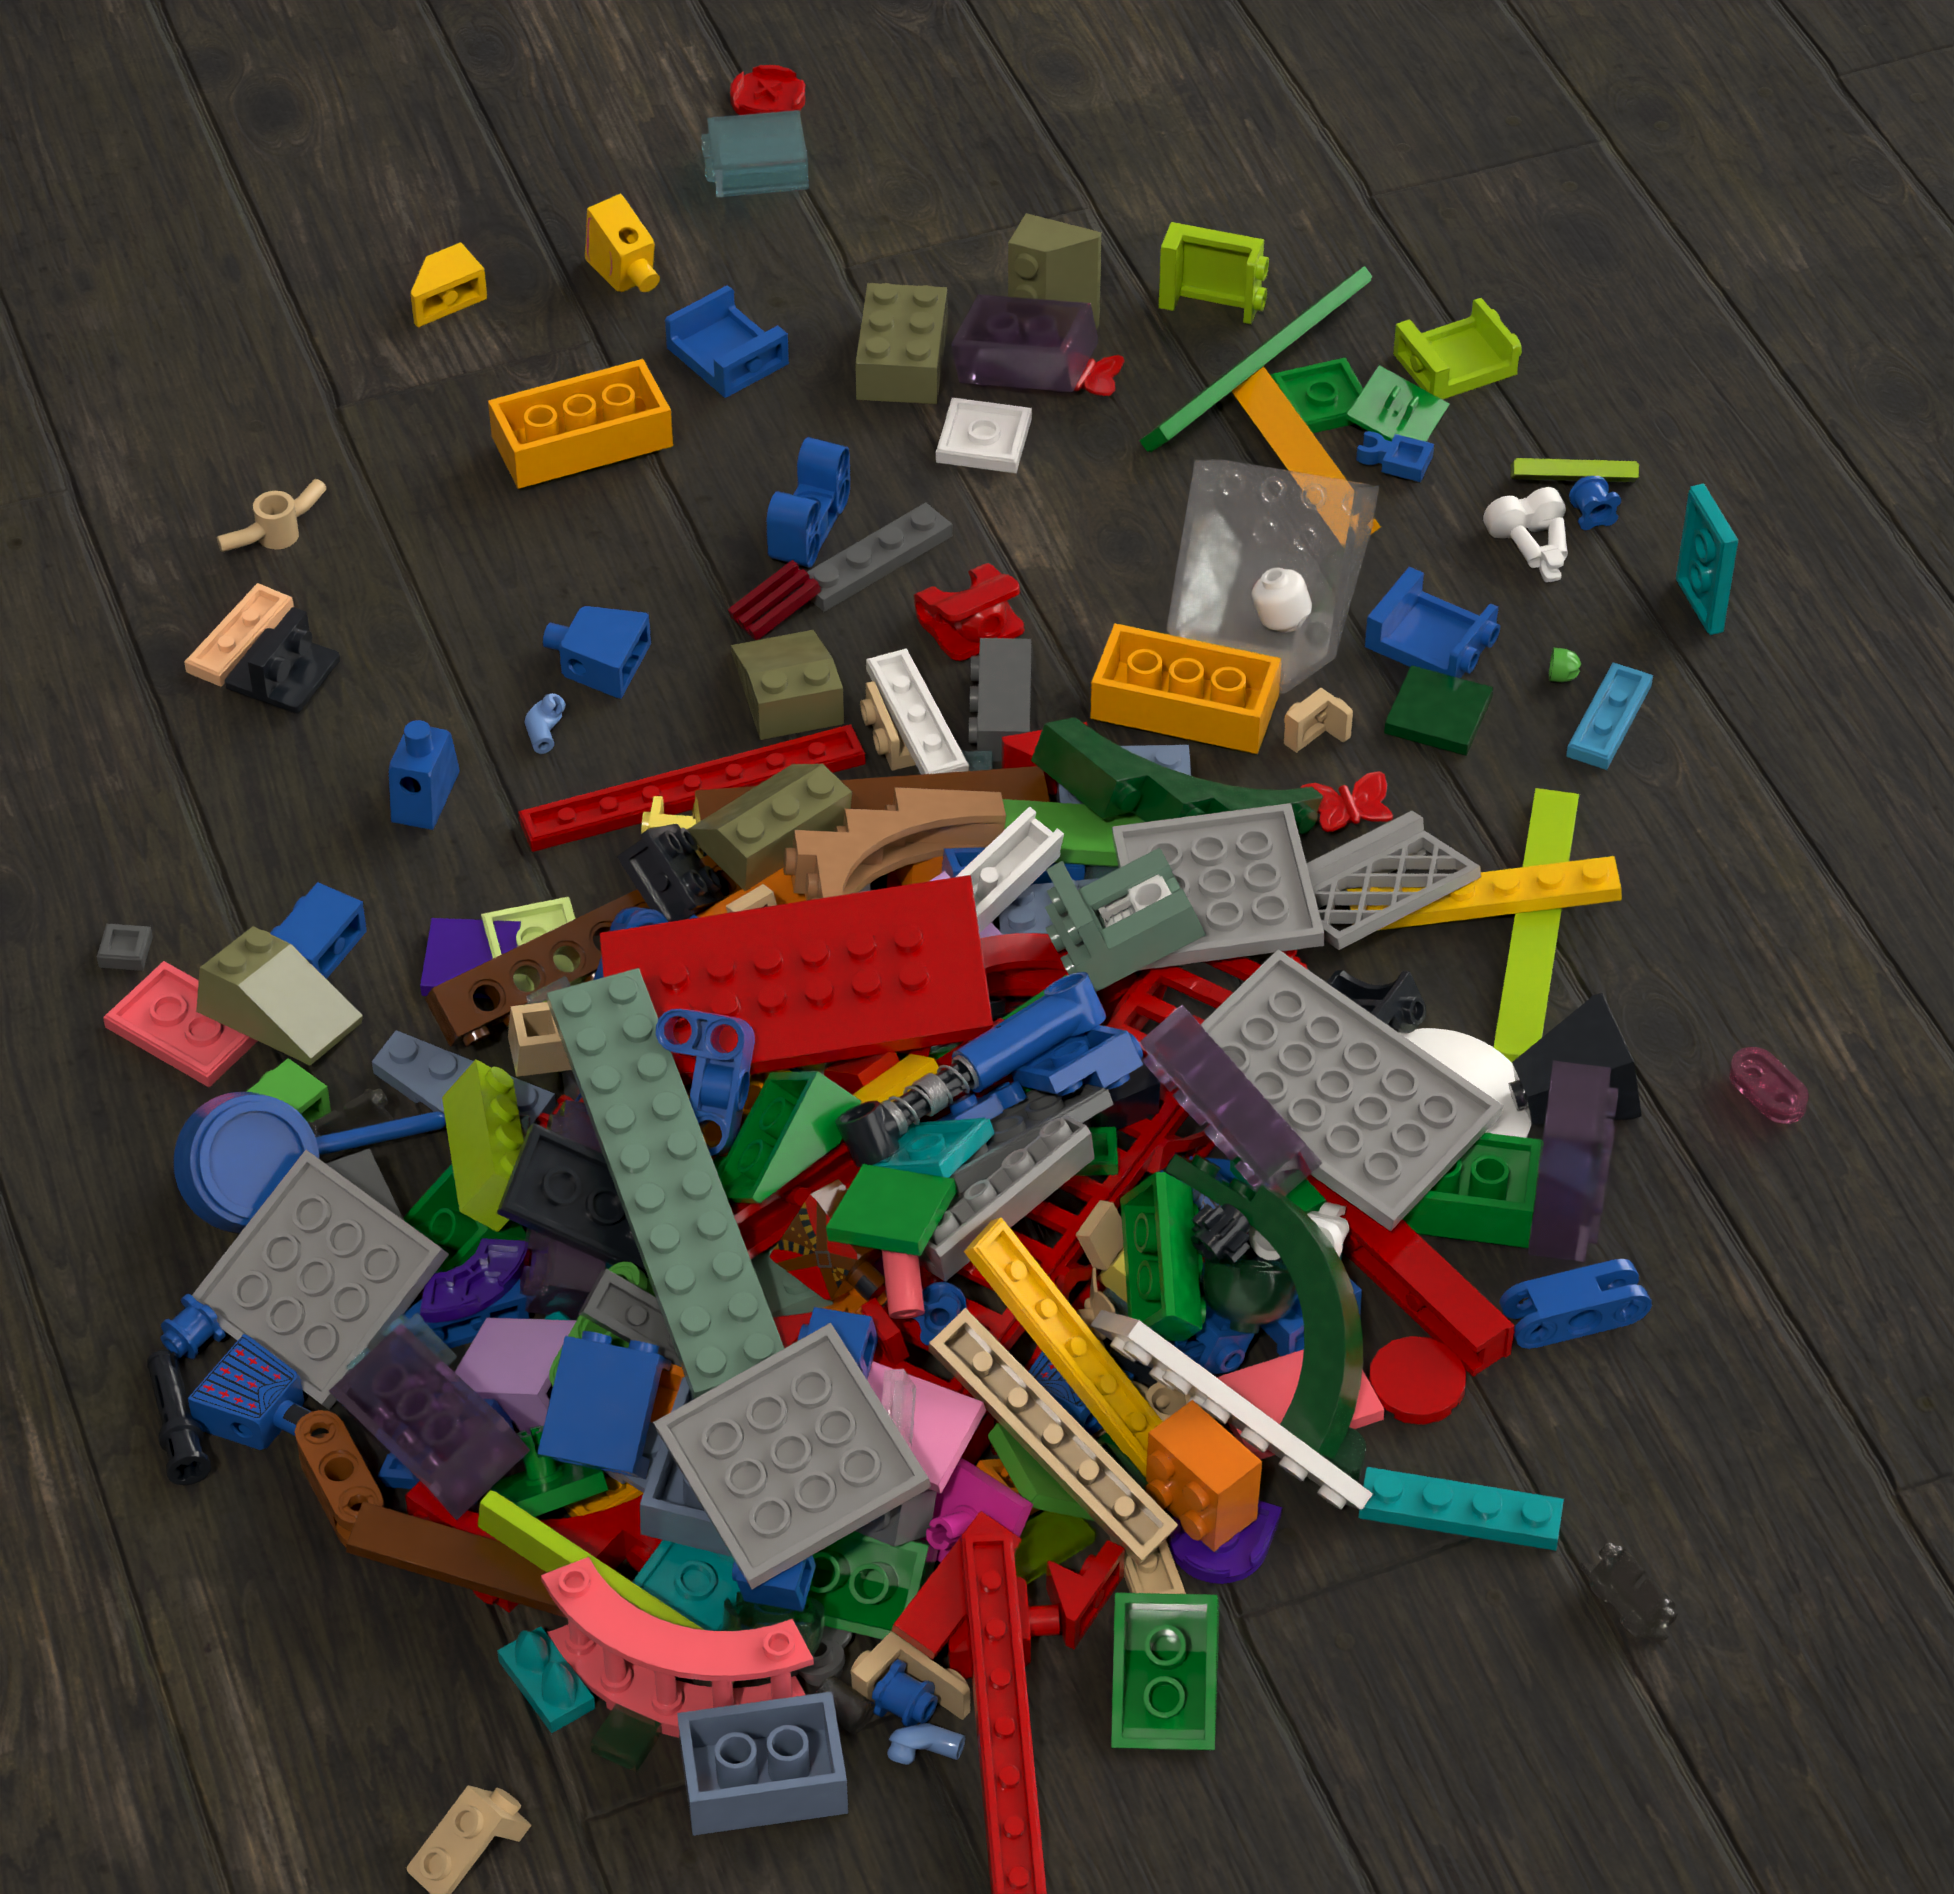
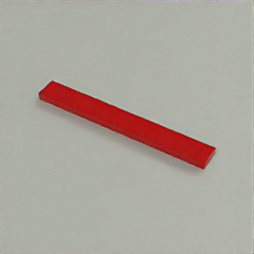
[518,724,865,852]
[960,1532,1047,1894]

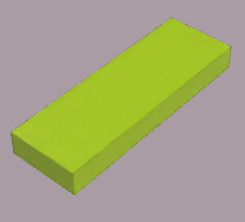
[1510,458,1639,482]

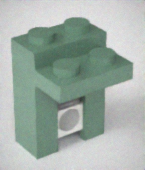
[1045,847,1206,992]

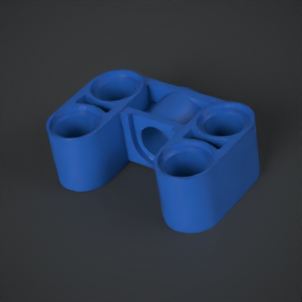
[767,437,850,568]
[656,1009,755,1156]

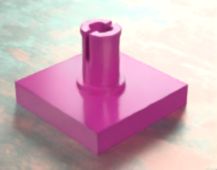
[920,1457,1033,1563]

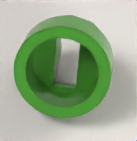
[1549,647,1581,683]

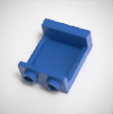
[665,285,789,398]
[1365,567,1500,678]
[537,1331,671,1479]

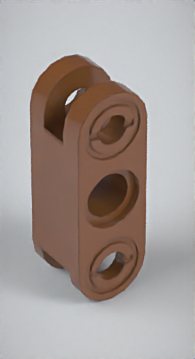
[295,1410,384,1547]

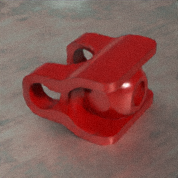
[913,563,1025,661]

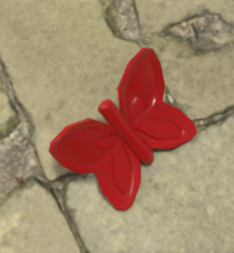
[1036,348,1125,396]
[1301,771,1393,832]

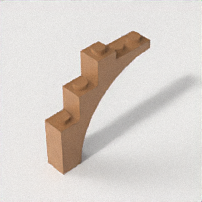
[783,788,1006,900]

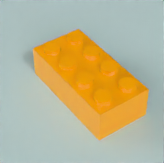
[488,359,673,489]
[1090,623,1282,754]

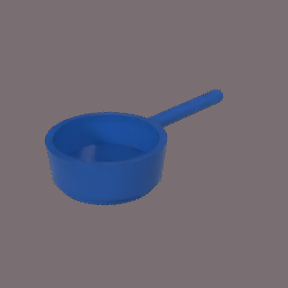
[174,1092,446,1233]

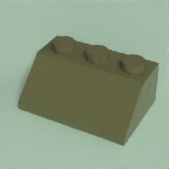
[1008,213,1102,344]
[687,764,852,891]

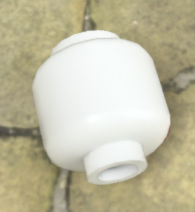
[1251,568,1312,633]

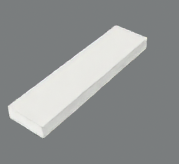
[866,648,969,774]

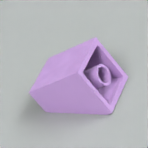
[444,1318,577,1447]

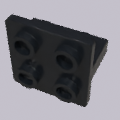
[225,607,340,713]
[617,824,725,922]

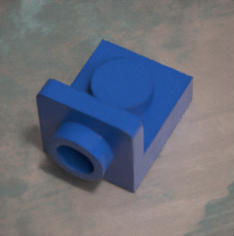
[1194,1298,1254,1374]

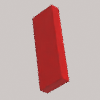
[891,1511,1022,1660]

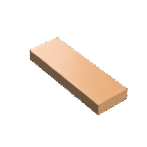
[184,583,294,687]

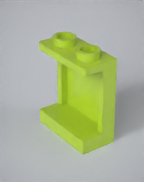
[1159,222,1269,324]
[1393,298,1522,400]

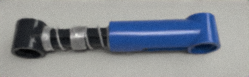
[835,972,1106,1167]

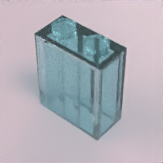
[701,110,809,197]

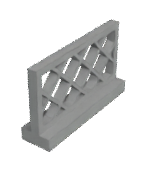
[1306,811,1481,950]

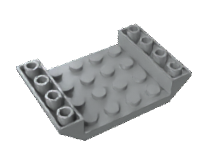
[918,1114,1094,1282]

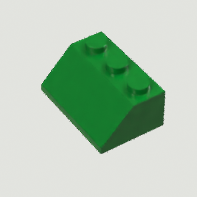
[1402,1133,1542,1248]
[1120,1172,1206,1341]
[761,1531,938,1642]

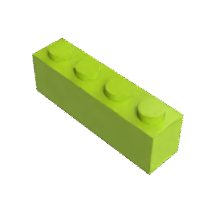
[442,1059,524,1232]

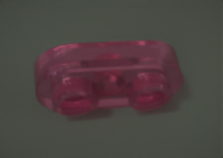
[1729,1047,1809,1124]

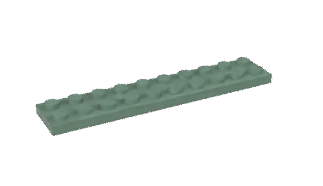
[547,968,785,1400]

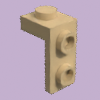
[851,1631,970,1720]
[407,1785,531,1894]

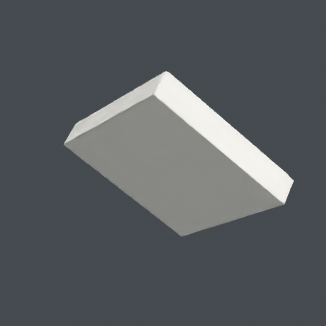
[936,398,1032,473]

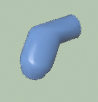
[525,693,565,754]
[887,1723,965,1765]

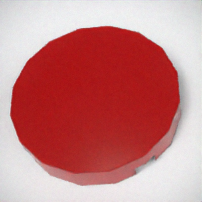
[730,65,806,123]
[1369,1336,1466,1425]

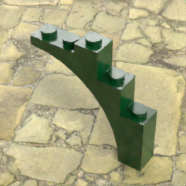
[1031,717,1324,835]

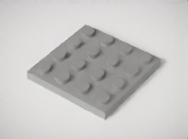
[1112,803,1324,970]
[192,1150,449,1410]
[653,1323,931,1590]

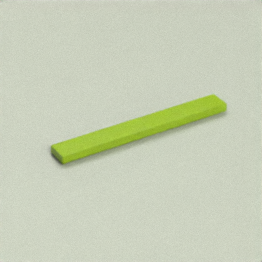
[1493,788,1579,1063]

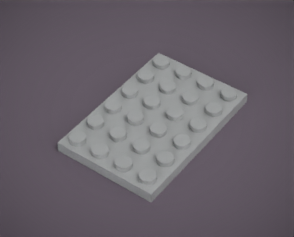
[1163,949,1503,1231]

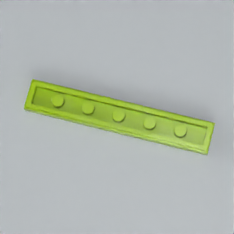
[478,1490,735,1685]

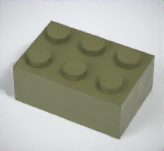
[856,283,948,404]

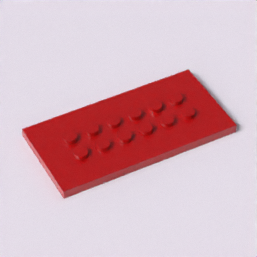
[600,875,994,1085]

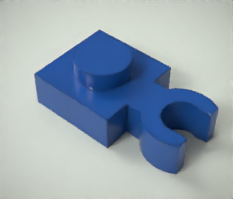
[1356,431,1434,482]
[937,1080,1027,1121]

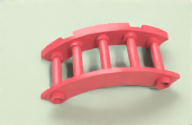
[541,1557,814,1738]

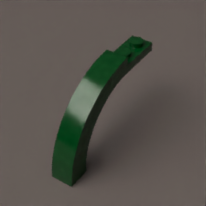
[1165,1154,1363,1459]

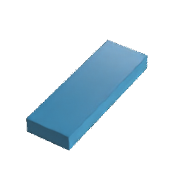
[1566,662,1653,770]

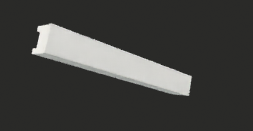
[797,807,1064,1075]

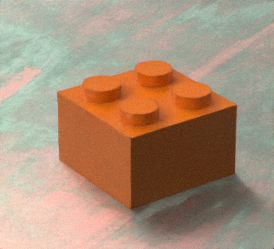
[1145,1400,1262,1552]

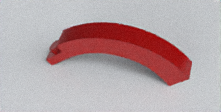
[898,933,1069,1057]

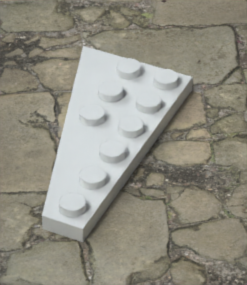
[1090,1310,1373,1510]

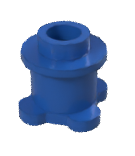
[1569,476,1621,530]
[913,1282,967,1346]
[161,1294,226,1359]
[872,1659,938,1727]

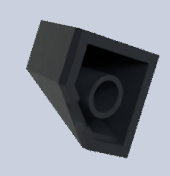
[1508,993,1642,1124]

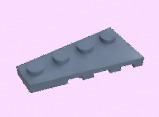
[372,1030,556,1139]

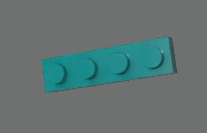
[1359,1467,1564,1551]

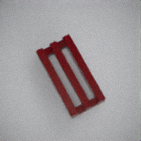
[728,559,821,641]

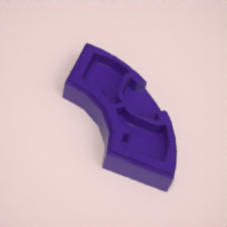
[420,1238,531,1323]

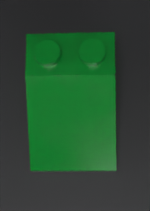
[718,1071,861,1203]
[1111,1593,1219,1751]

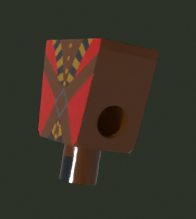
[769,1179,886,1302]

